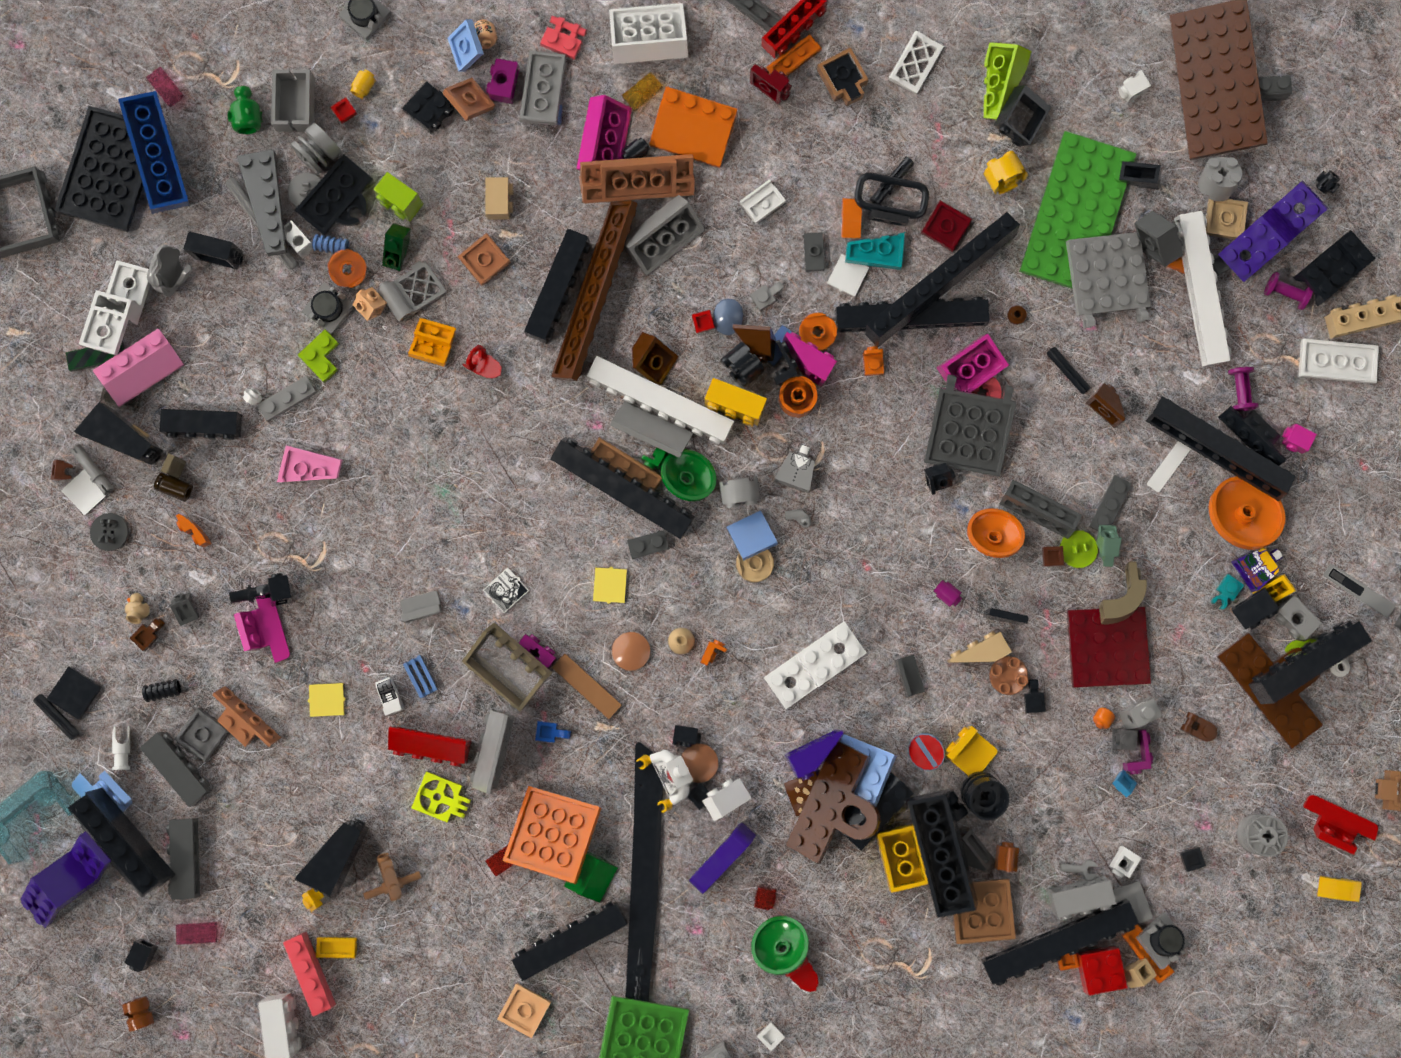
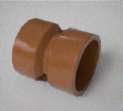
[122,996,155,1032]

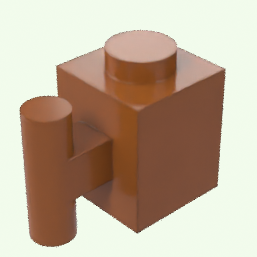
[994,842,1019,872]

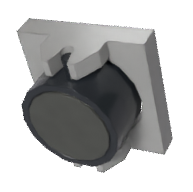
[338,0,391,41]
[301,282,354,335]
[1135,912,1190,969]

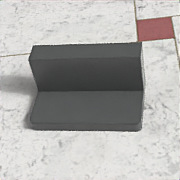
[895,655,925,697]

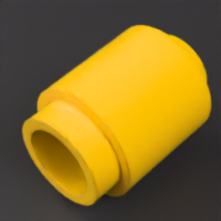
[350,69,376,99]

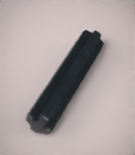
[1047,347,1090,394]
[33,694,80,740]

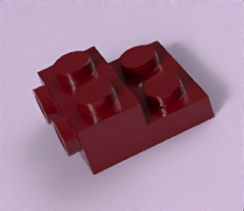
[750,64,792,105]

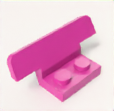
[233,598,290,663]

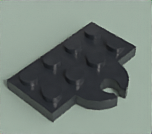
[295,154,373,235]

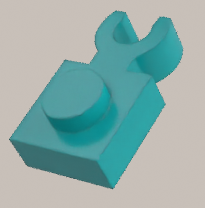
[1211,574,1244,610]

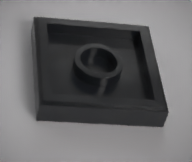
[983,608,1029,626]
[47,666,102,720]

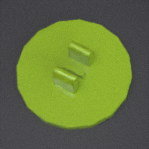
[1060,530,1098,568]

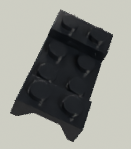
[1293,230,1376,306]

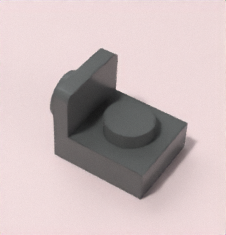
[170,593,199,626]

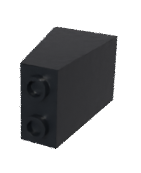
[74,402,164,465]
[294,819,369,896]

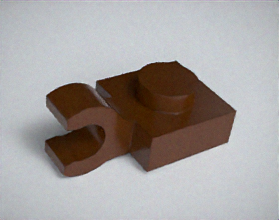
[130,618,165,651]

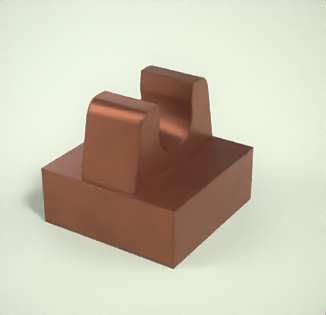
[51,460,73,481]
[1042,546,1064,567]

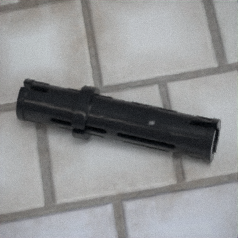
[870,156,914,205]

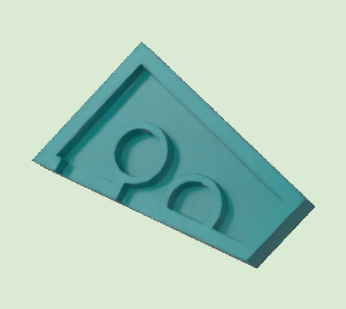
[845,232,905,270]

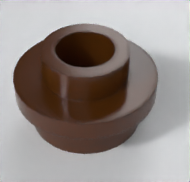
[1007,306,1027,325]

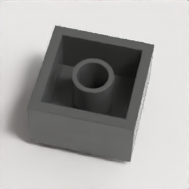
[1134,211,1183,267]

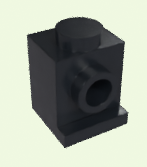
[924,463,956,495]
[672,725,701,747]

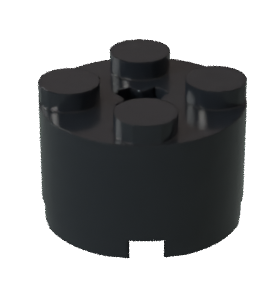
[720,342,765,388]

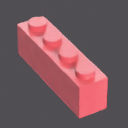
[283,931,336,1016]

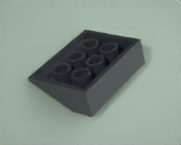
[841,771,914,851]

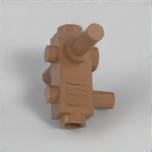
[363,853,421,901]

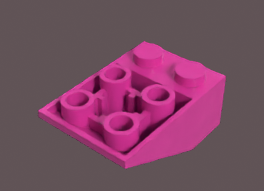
[782,332,837,387]

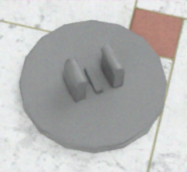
[288,173,321,207]

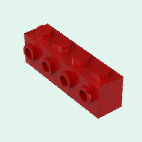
[761,0,828,59]

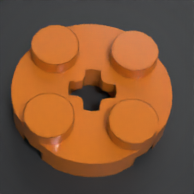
[328,249,366,288]
[799,313,837,351]

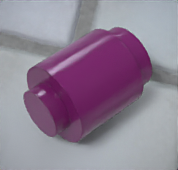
[933,580,962,607]

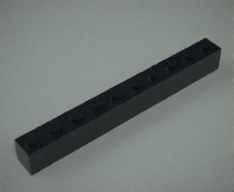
[865,212,1020,347]

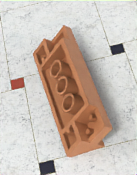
[579,154,695,204]

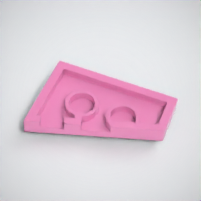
[277,446,343,482]

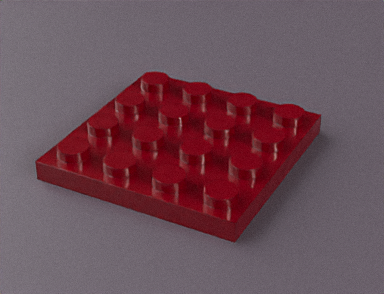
[1067,607,1151,688]

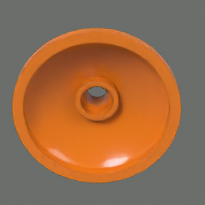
[967,508,1025,558]

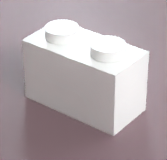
[703,778,752,821]

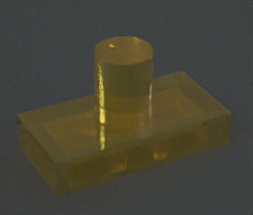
[622,72,663,111]

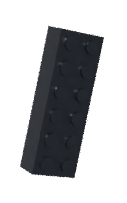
[1248,620,1372,704]
[907,789,978,918]

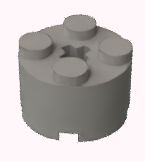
[1198,157,1243,201]
[719,476,761,508]

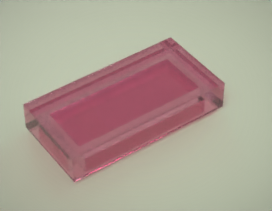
[146,66,185,107]
[176,922,217,945]

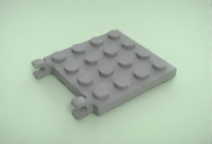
[1066,232,1151,329]

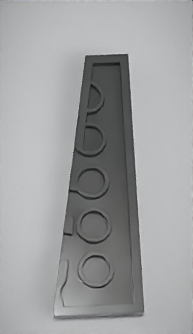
[237,149,287,257]

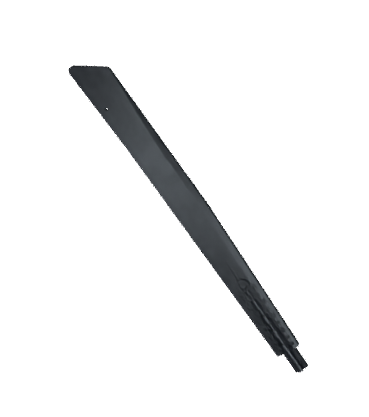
[625,742,663,1002]

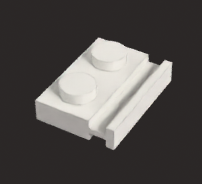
[739,179,786,224]

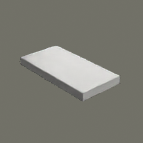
[1299,338,1379,384]

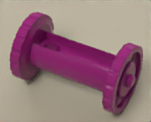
[1264,271,1313,310]
[1228,367,1259,412]

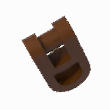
[1180,712,1218,742]

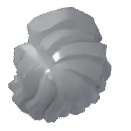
[147,245,192,297]

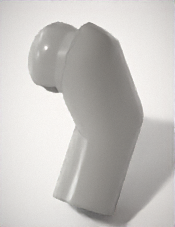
[785,509,812,528]

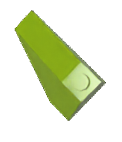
[984,42,1032,120]

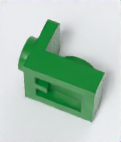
[642,447,668,470]

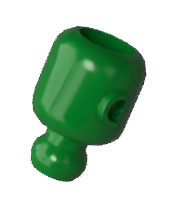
[227,86,263,135]

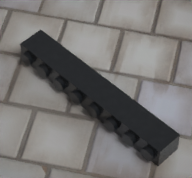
[835,297,990,333]
[1146,396,1296,501]
[550,437,695,539]
[981,899,1139,986]

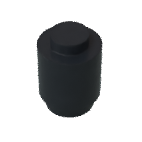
[622,137,650,159]

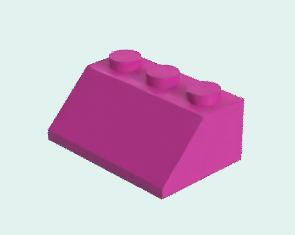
[936,334,1009,393]

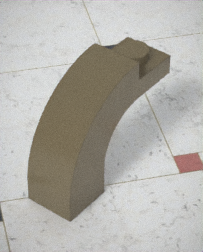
[1099,561,1147,624]

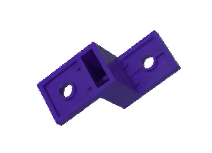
[1218,180,1329,282]
[20,831,111,928]

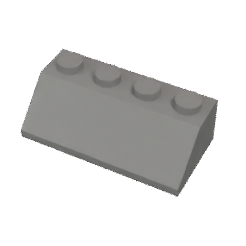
[624,195,705,276]

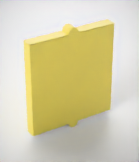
[593,567,627,604]
[308,683,346,717]

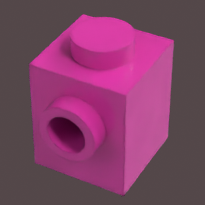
[1282,424,1317,454]

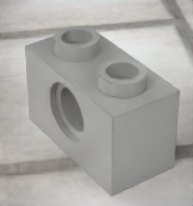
[1275,595,1322,640]

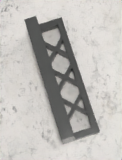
[999,480,1082,539]

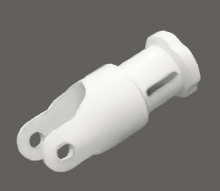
[112,726,130,770]

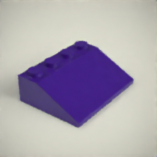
[784,729,844,780]

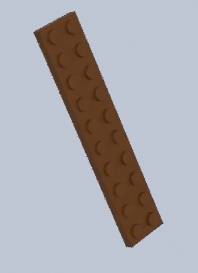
[551,200,638,381]

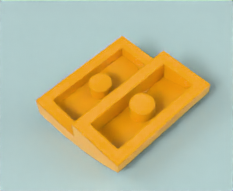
[408,318,456,367]

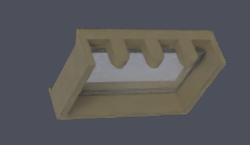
[462,622,552,712]

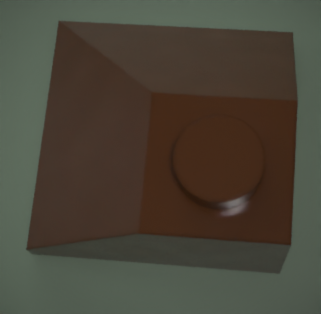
[732,324,776,363]
[632,332,679,386]
[1086,383,1126,428]

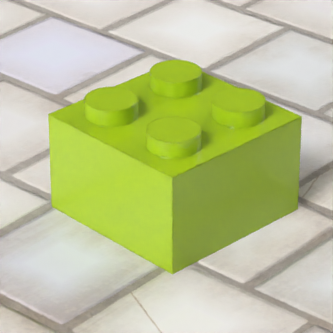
[373,172,424,222]

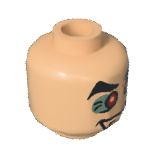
[474,20,497,49]

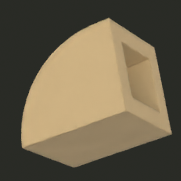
[1123,958,1157,988]

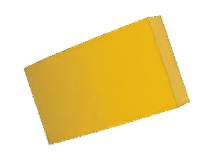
[1317,875,1362,902]

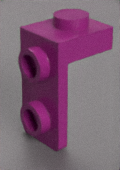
[1123,729,1153,774]

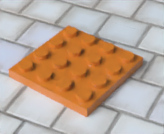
[503,786,601,884]

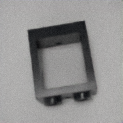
[994,85,1051,147]
[183,231,244,270]

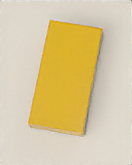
[316,937,357,958]

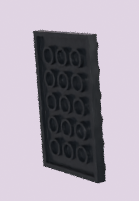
[54,106,143,232]

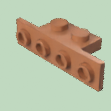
[212,686,281,747]

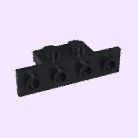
[1218,406,1287,466]

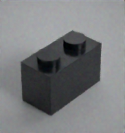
[1232,587,1279,630]

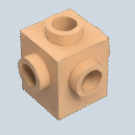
[352,287,387,321]

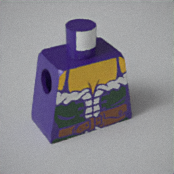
[1231,548,1283,592]

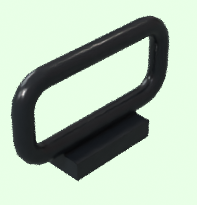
[854,172,929,227]

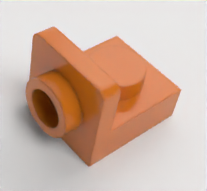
[863,346,884,376]
[700,639,727,666]

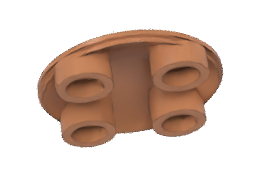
[612,632,650,671]
[989,656,1028,695]
[681,744,718,783]

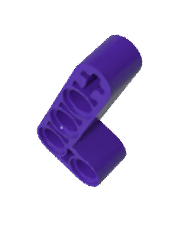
[688,822,756,894]

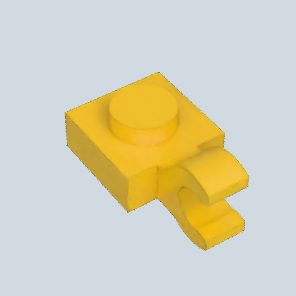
[301,888,324,912]

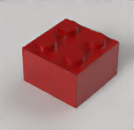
[1077,945,1127,996]

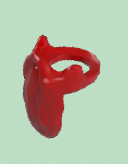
[462,345,502,379]
[785,957,819,992]

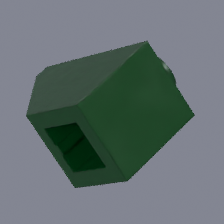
[382,223,411,271]

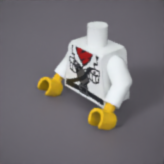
[637,750,693,813]

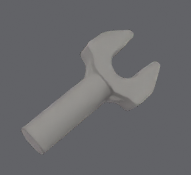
[1060,859,1098,880]

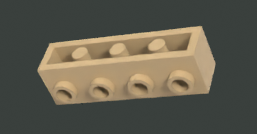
[1324,294,1401,339]

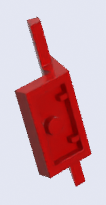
[1303,795,1378,855]

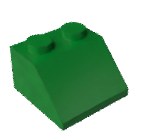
[564,851,618,903]

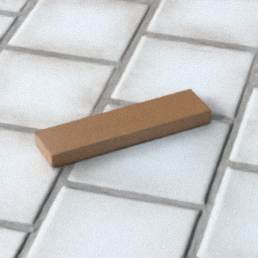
[591,437,662,490]
[552,654,622,719]

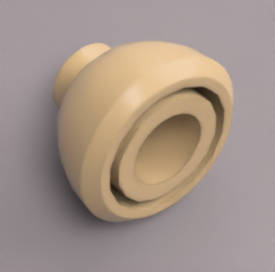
[668,628,695,655]

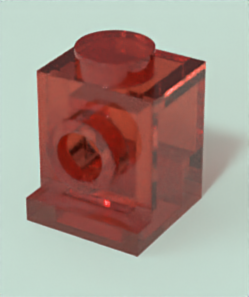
[753,885,776,910]

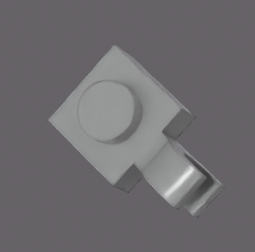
[750,281,784,311]

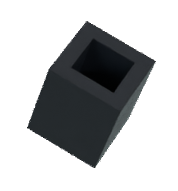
[124,939,158,972]

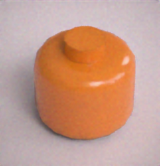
[1093,707,1115,729]

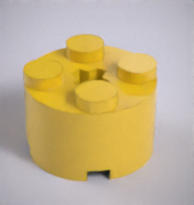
[984,150,1028,195]

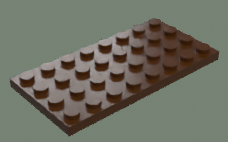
[1170,0,1268,160]

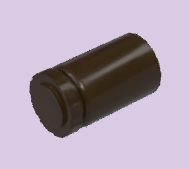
[154,472,193,502]

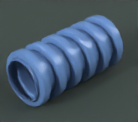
[312,234,349,254]

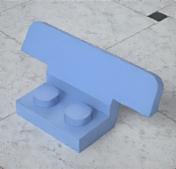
[72,771,132,812]

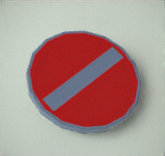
[908,733,946,771]

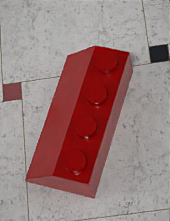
[388,726,471,767]

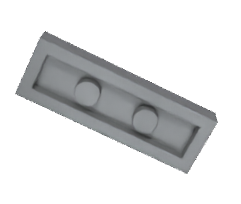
[257,376,317,422]

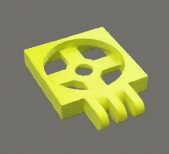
[411,771,471,822]

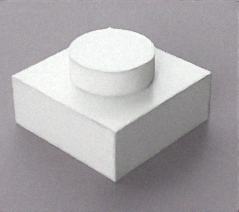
[757,1022,785,1051]

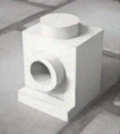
[1118,70,1151,103]
[1109,846,1141,878]

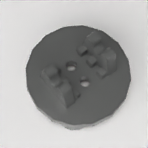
[90,513,129,551]

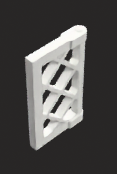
[888,31,944,95]

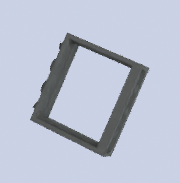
[0,166,60,258]

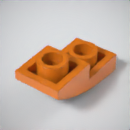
[841,198,862,238]
[176,514,212,547]

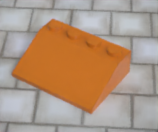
[649,86,738,168]

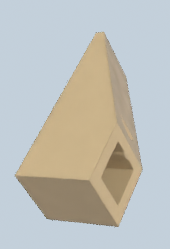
[947,631,1012,663]

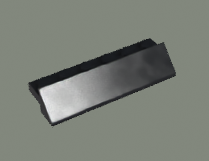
[68,788,175,897]

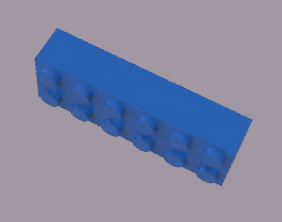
[118,91,189,214]

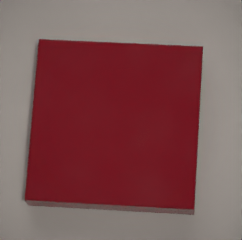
[921,200,972,252]

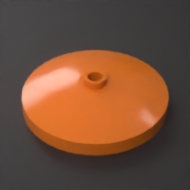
[1209,476,1285,550]

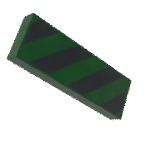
[65,341,125,372]

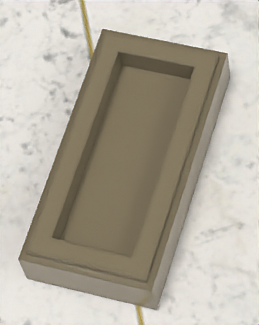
[161,453,186,479]

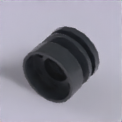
[960,771,1010,821]

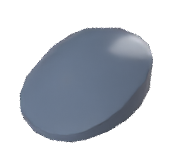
[713,298,743,335]

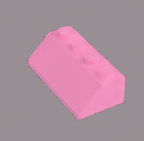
[92,329,184,407]

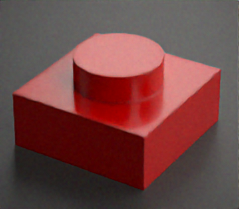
[331,97,357,124]
[692,310,715,334]

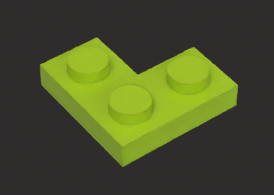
[298,330,339,383]

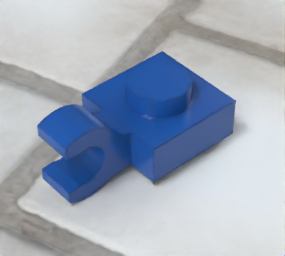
[535,721,571,743]

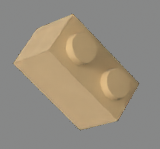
[485,177,513,220]

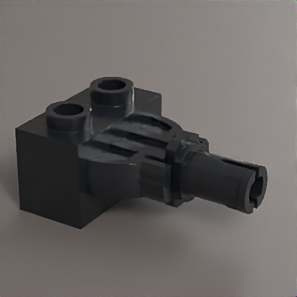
[229,573,292,607]

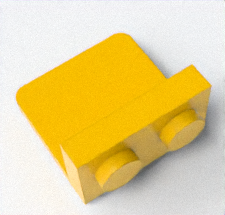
[945,726,998,776]

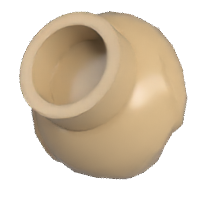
[125,593,150,624]

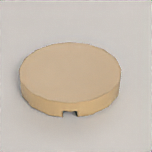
[736,549,774,582]

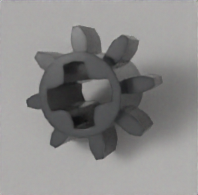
[1316,170,1340,194]

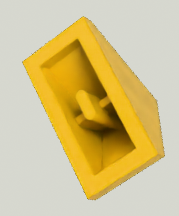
[1252,574,1296,601]

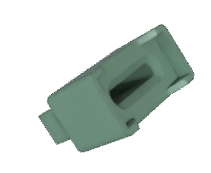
[1096,525,1122,567]

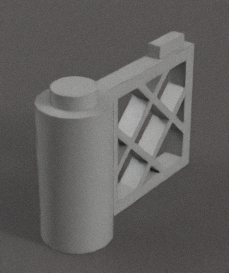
[378,261,447,323]

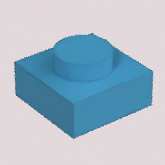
[1112,770,1137,797]

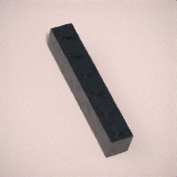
[524,228,591,344]
[511,901,628,981]

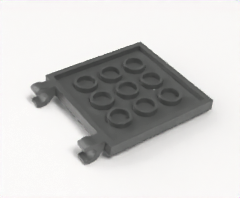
[924,374,1016,477]

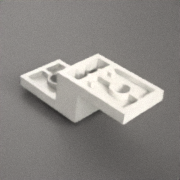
[79,261,151,356]
[764,621,866,709]

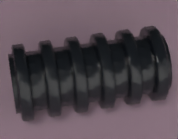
[142,679,181,702]

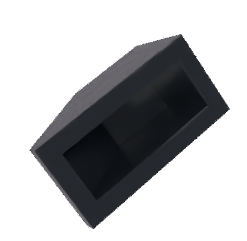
[1119,161,1162,190]

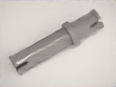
[70,444,114,495]

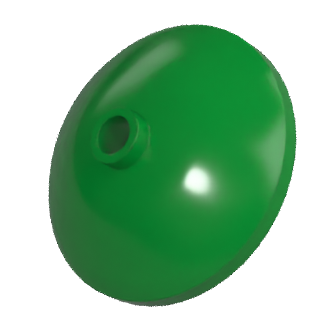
[661,449,716,501]
[751,916,809,975]

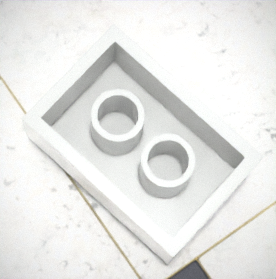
[258,992,301,1058]

